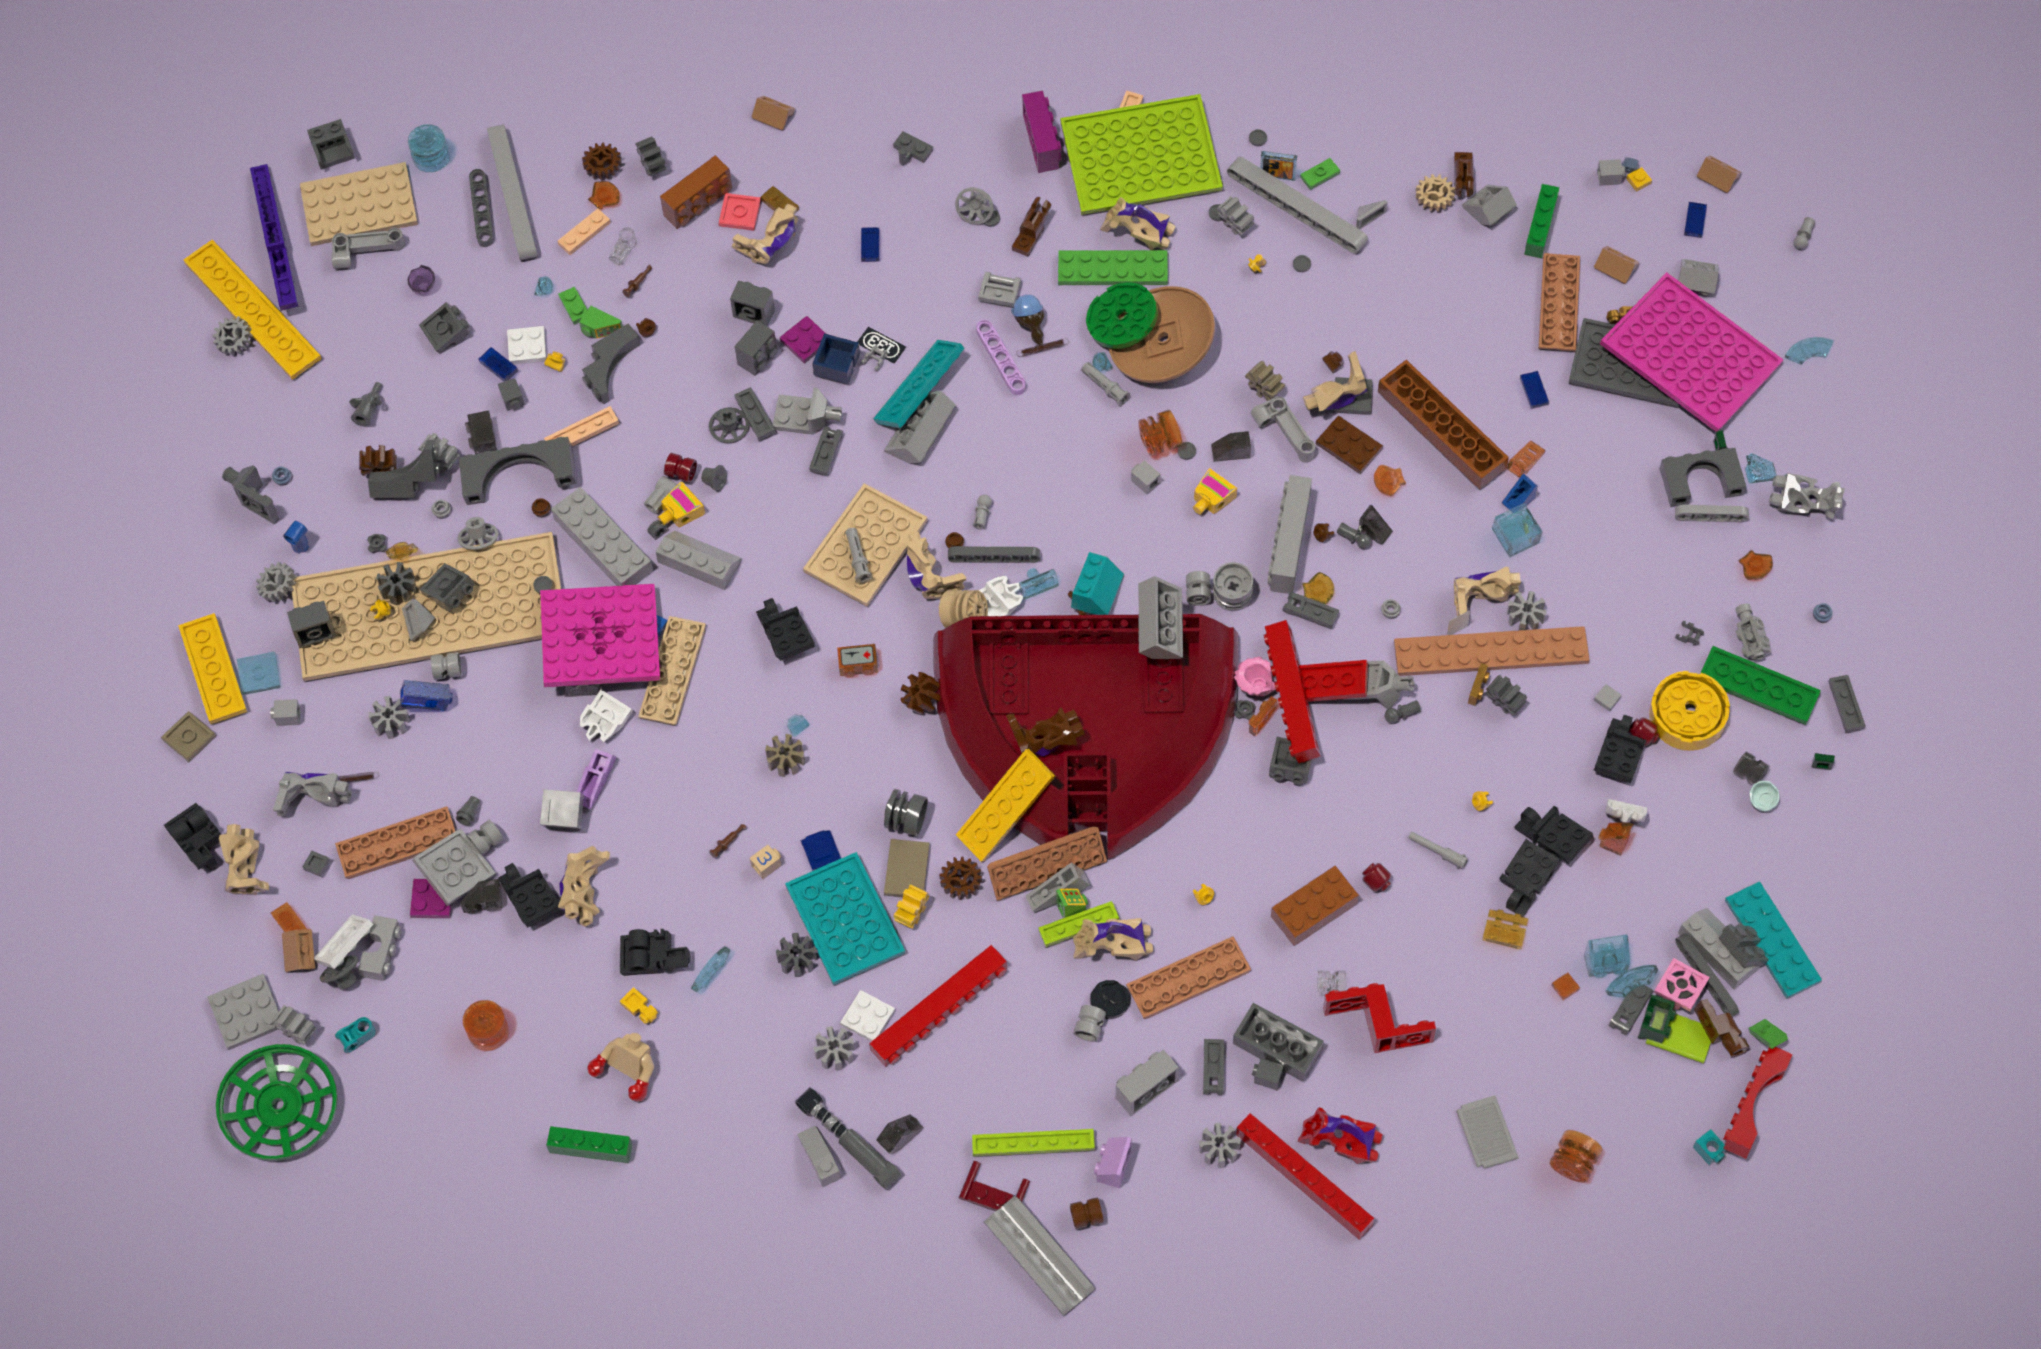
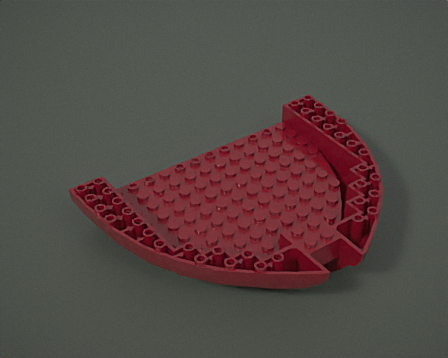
[933,614,1239,859]

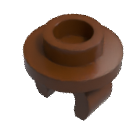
[636,318,656,337]
[1313,523,1334,542]

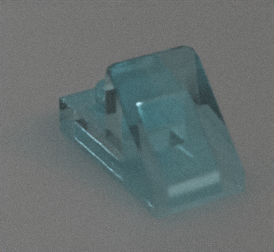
[1745,453,1777,484]

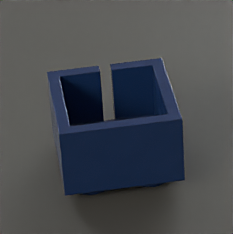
[812,333,860,384]

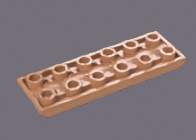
[1538,253,1580,351]
[335,806,455,879]
[987,827,1107,900]
[1126,936,1251,1019]

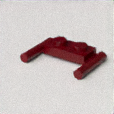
[959,1161,1030,1212]

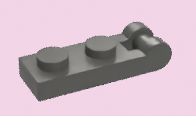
[809,426,843,476]
[1282,592,1339,629]
[1608,980,1653,1035]
[1203,1039,1224,1095]

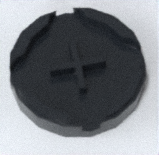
[1090,980,1130,1019]

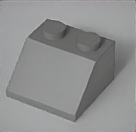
[1462,185,1517,226]
[1678,259,1719,295]

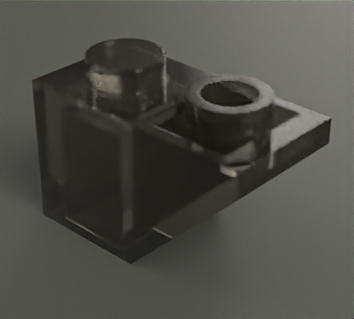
[461,879,503,914]
[876,1114,924,1154]

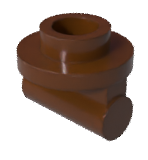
[1322,351,1343,373]

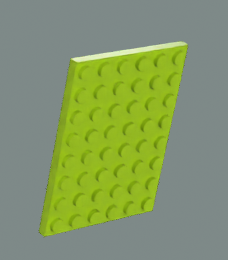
[1060,94,1223,215]

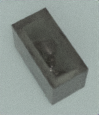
[465,410,497,454]

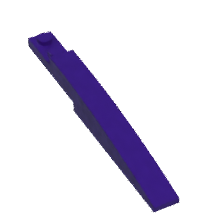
[250,164,299,311]

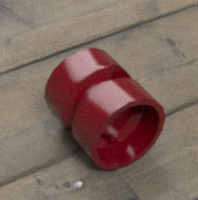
[664,452,697,483]

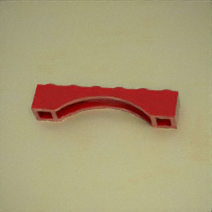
[1723,1047,1793,1159]

